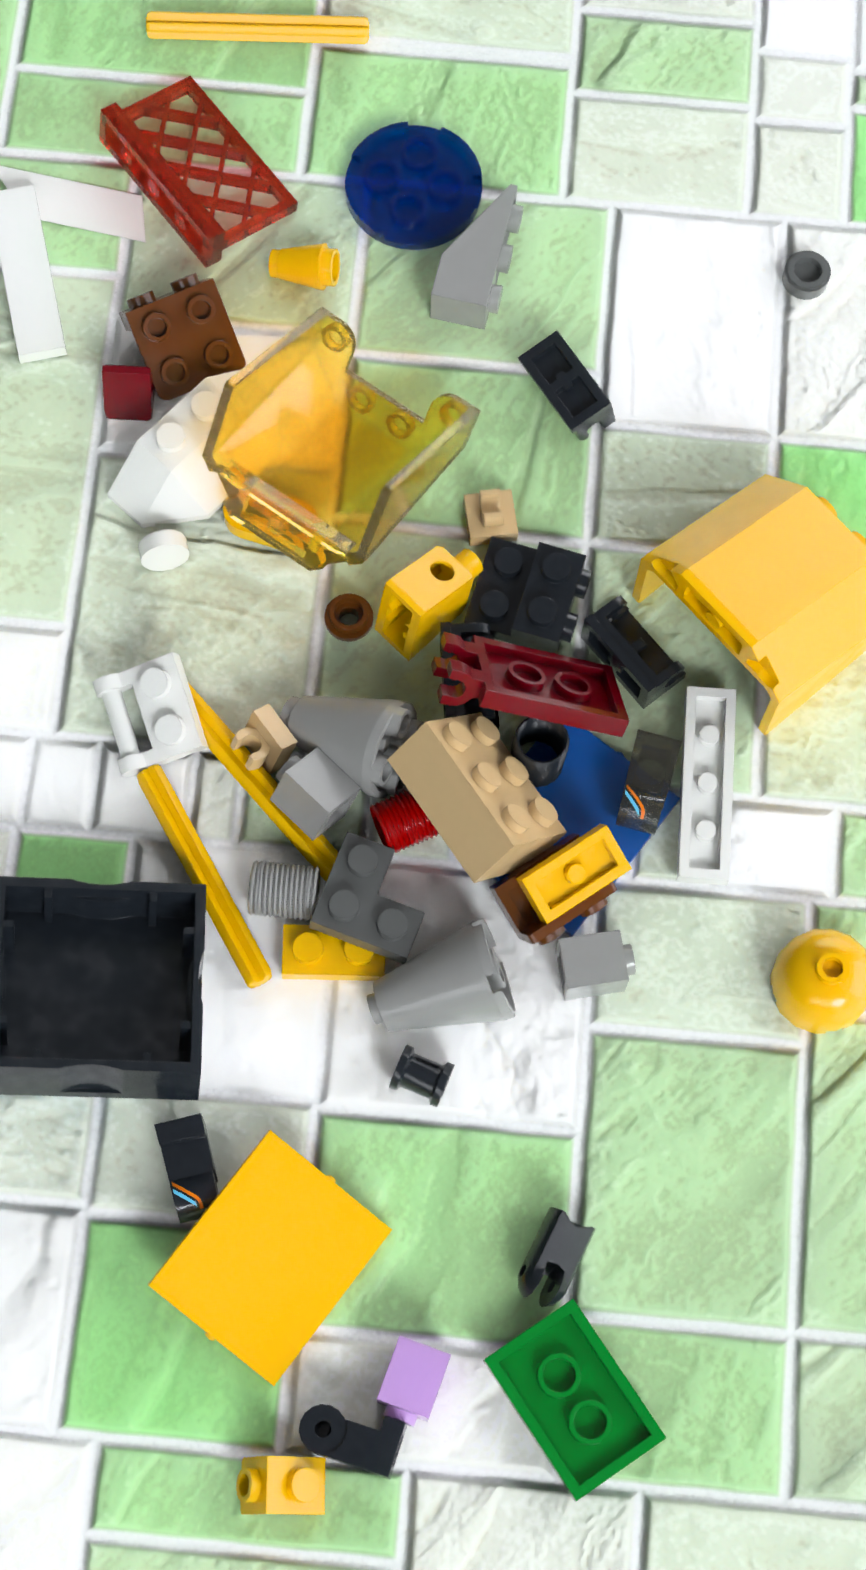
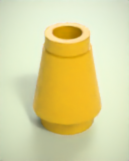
[268,243,340,291]

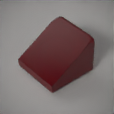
[102,364,155,421]

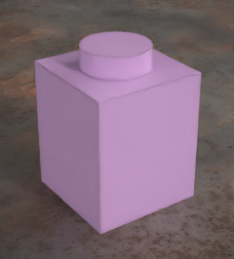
[377,1335,451,1427]

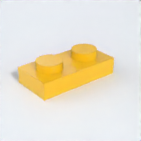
[516,824,632,924]
[282,924,385,981]

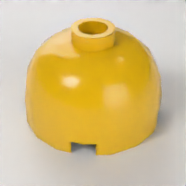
[770,929,866,1034]

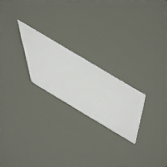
[0,166,146,242]

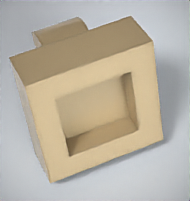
[463,488,518,546]
[230,703,298,774]

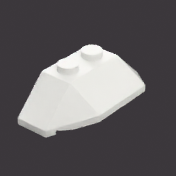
[107,369,277,528]

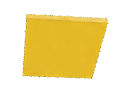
[147,1130,392,1386]

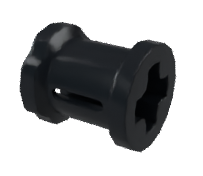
[389,1045,455,1107]

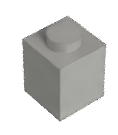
[270,747,361,840]
[555,930,636,1001]

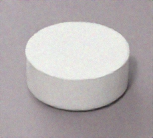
[138,529,189,571]

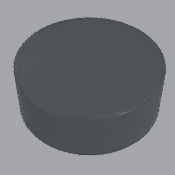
[782,251,831,300]

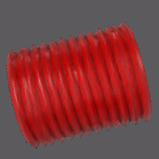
[370,790,439,853]

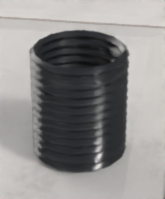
[511,717,570,787]

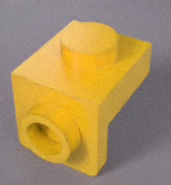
[236,1456,326,1515]

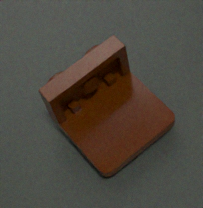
[119,273,246,401]

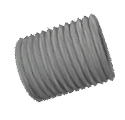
[248,860,320,921]

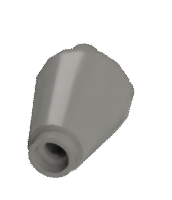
[280,695,425,798]

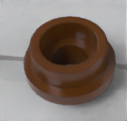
[324,593,373,642]

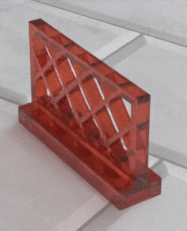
[99,76,298,268]

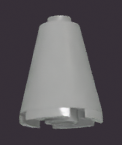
[367,918,516,1031]

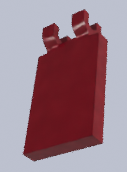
[431,632,629,737]

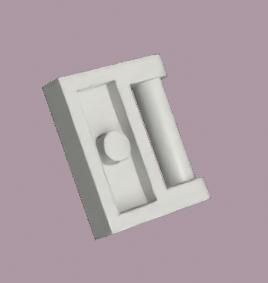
[93,652,209,777]

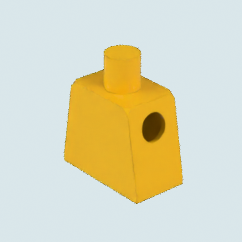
[374,546,483,661]

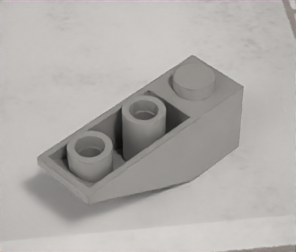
[430,184,524,330]

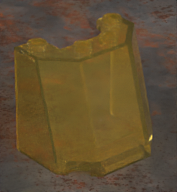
[202,307,481,571]

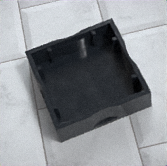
[0,876,206,1100]

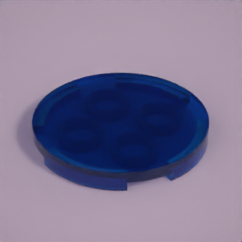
[345,121,482,250]

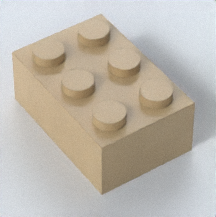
[387,712,567,883]

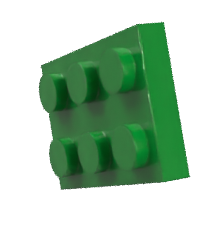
[483,1299,666,1502]

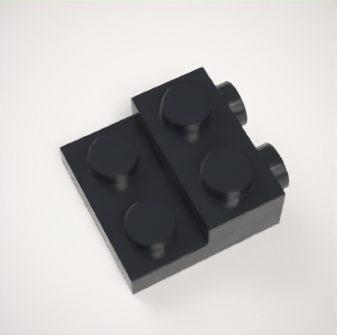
[464,536,592,654]

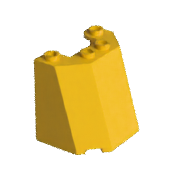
[632,474,866,735]

